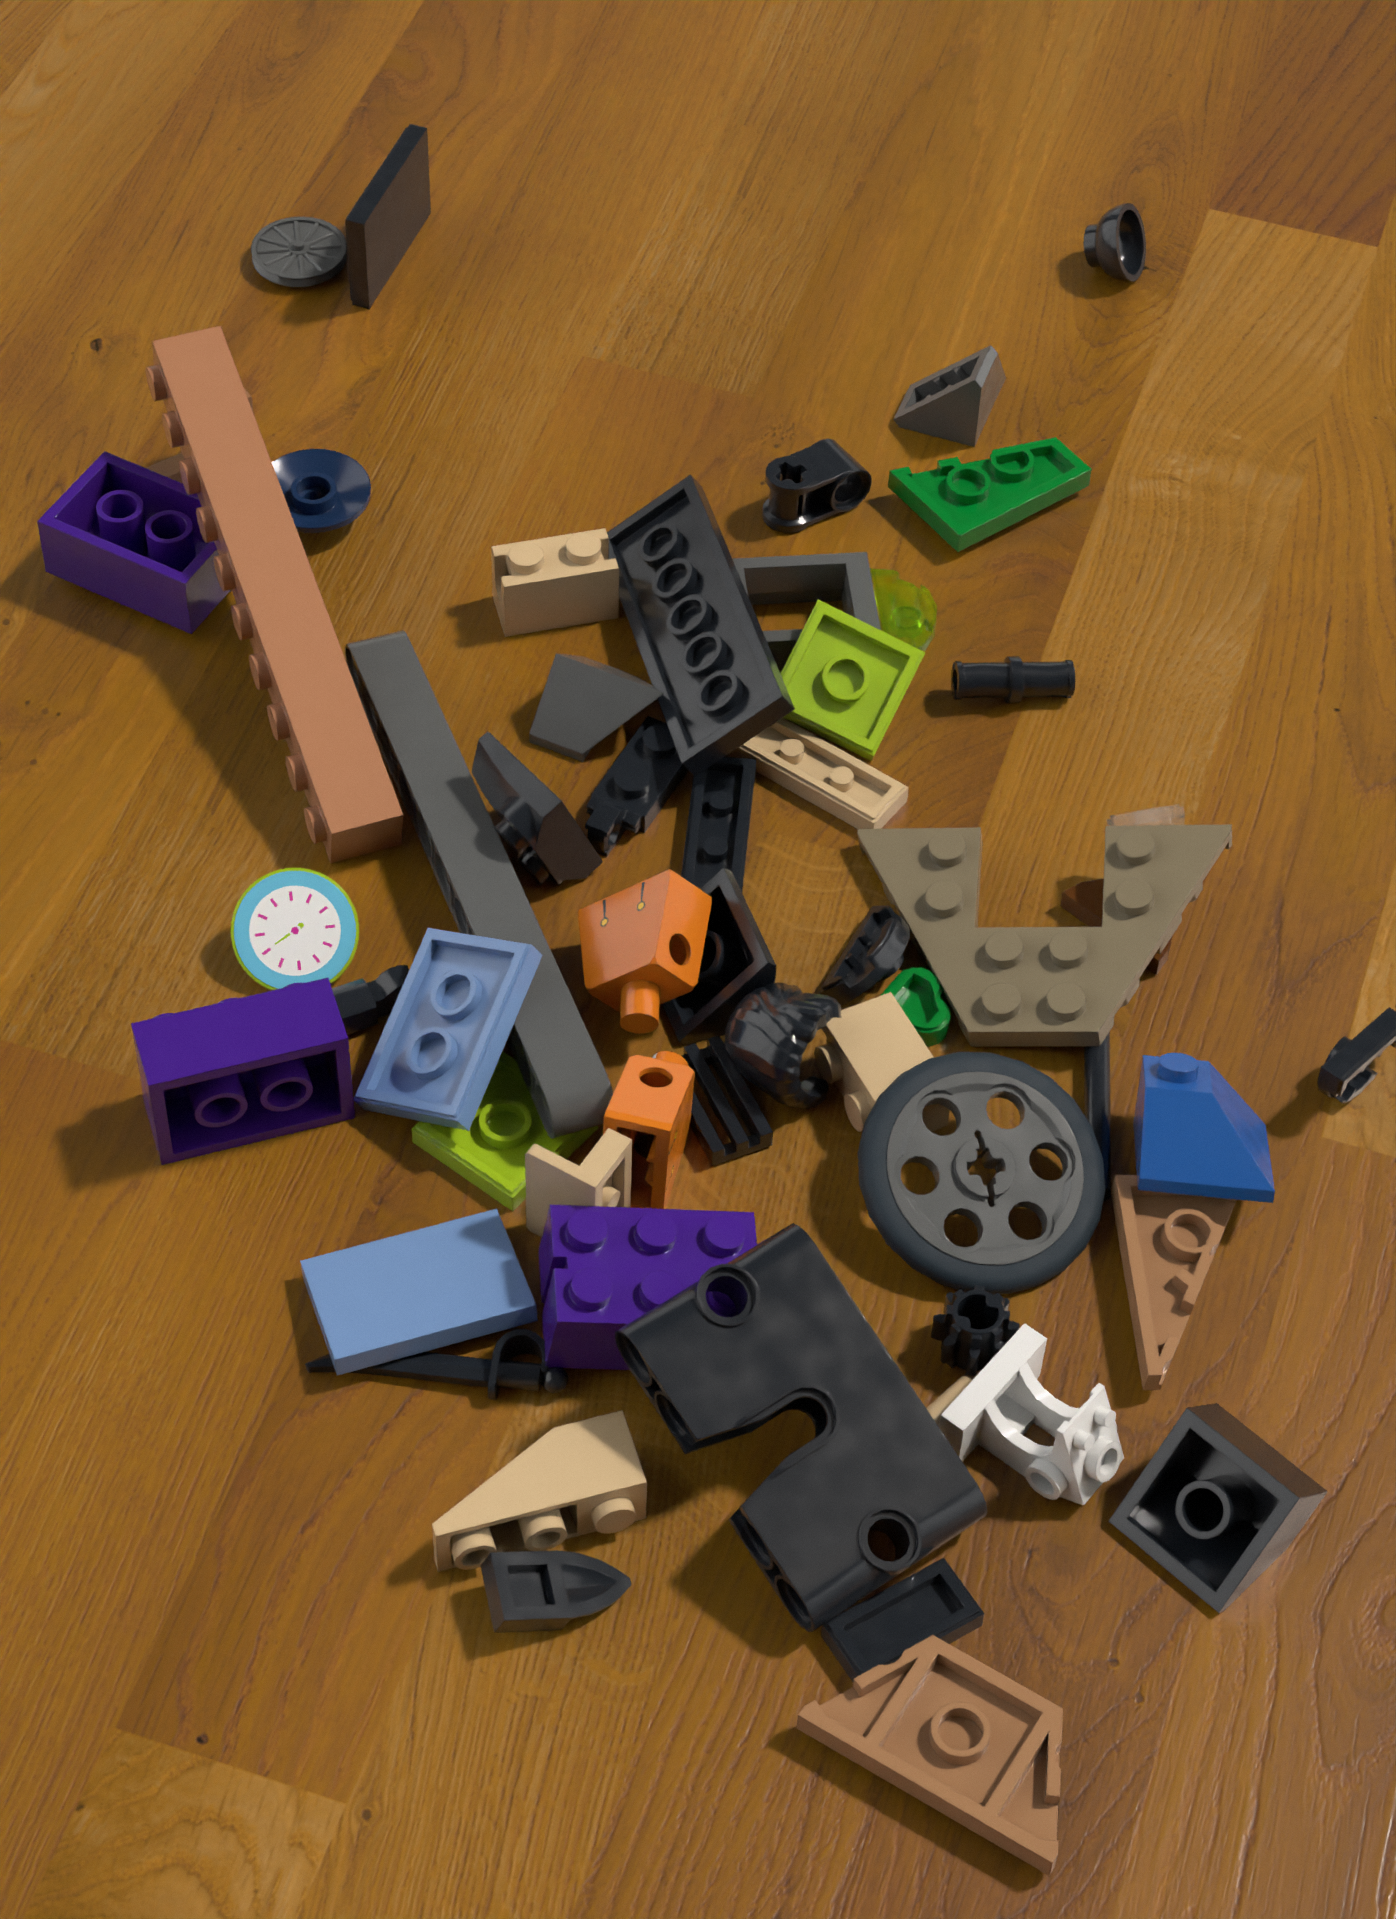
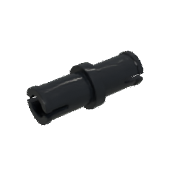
[951,656,1076,703]

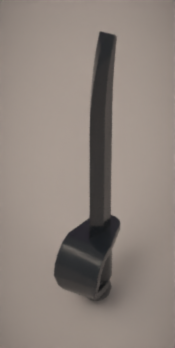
[305,1329,568,1400]

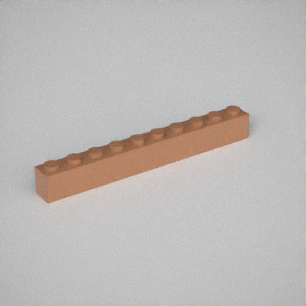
[145,326,403,864]

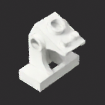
[939,1323,1124,1505]

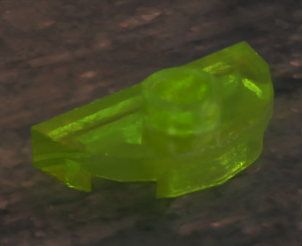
[870,568,937,652]

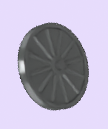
[251,217,348,287]

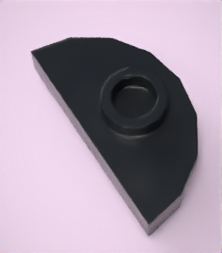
[819,905,910,1005]
[1317,1007,1396,1103]

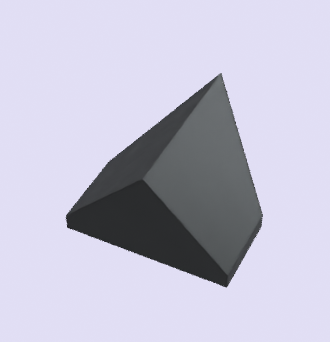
[893,345,1006,447]
[529,653,664,762]

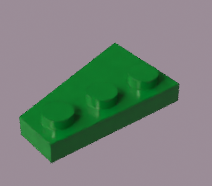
[888,437,1092,552]

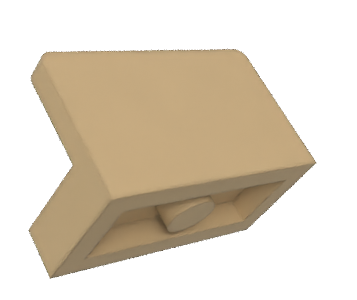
[525,1128,632,1237]

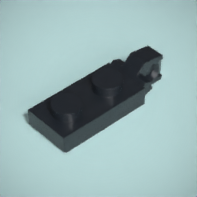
[585,716,688,857]

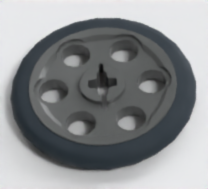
[858,1052,1105,1294]

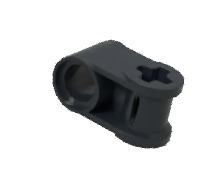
[762,438,872,533]

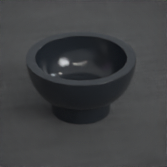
[1083,203,1146,281]

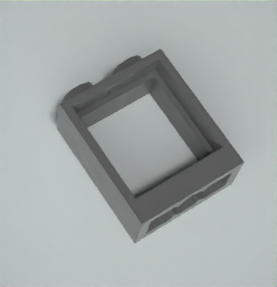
[733,552,881,674]

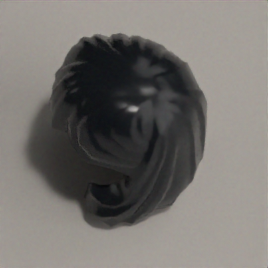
[724,982,841,1110]

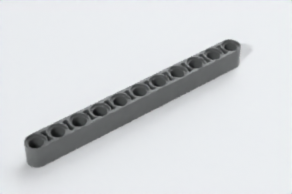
[345,630,613,1139]

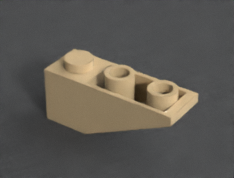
[432,1410,647,1572]

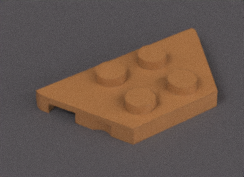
[797,1635,1063,1876]

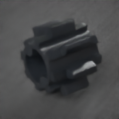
[931,1285,1020,1376]

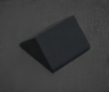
[662,868,776,1045]

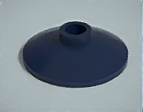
[272,449,371,533]

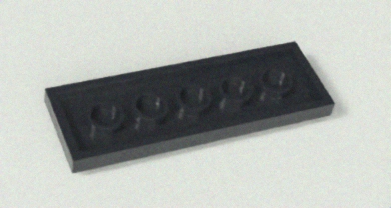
[607,474,795,776]

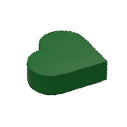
[880,967,950,1047]

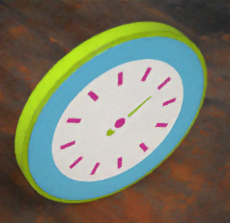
[231,868,359,991]

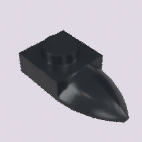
[480,1550,632,1633]

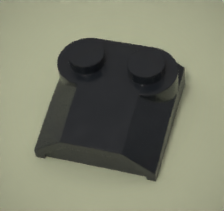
[471,731,603,886]

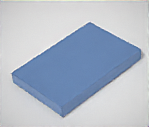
[354,928,543,1131]
[300,1209,538,1376]

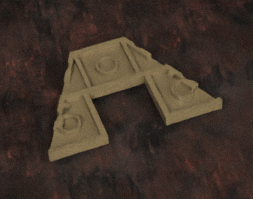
[857,824,1232,1047]

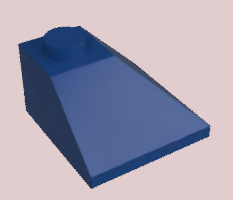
[1133,1053,1275,1203]

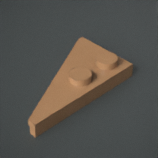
[1111,1175,1237,1390]

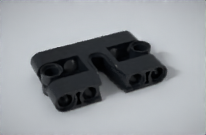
[615,1223,988,1632]

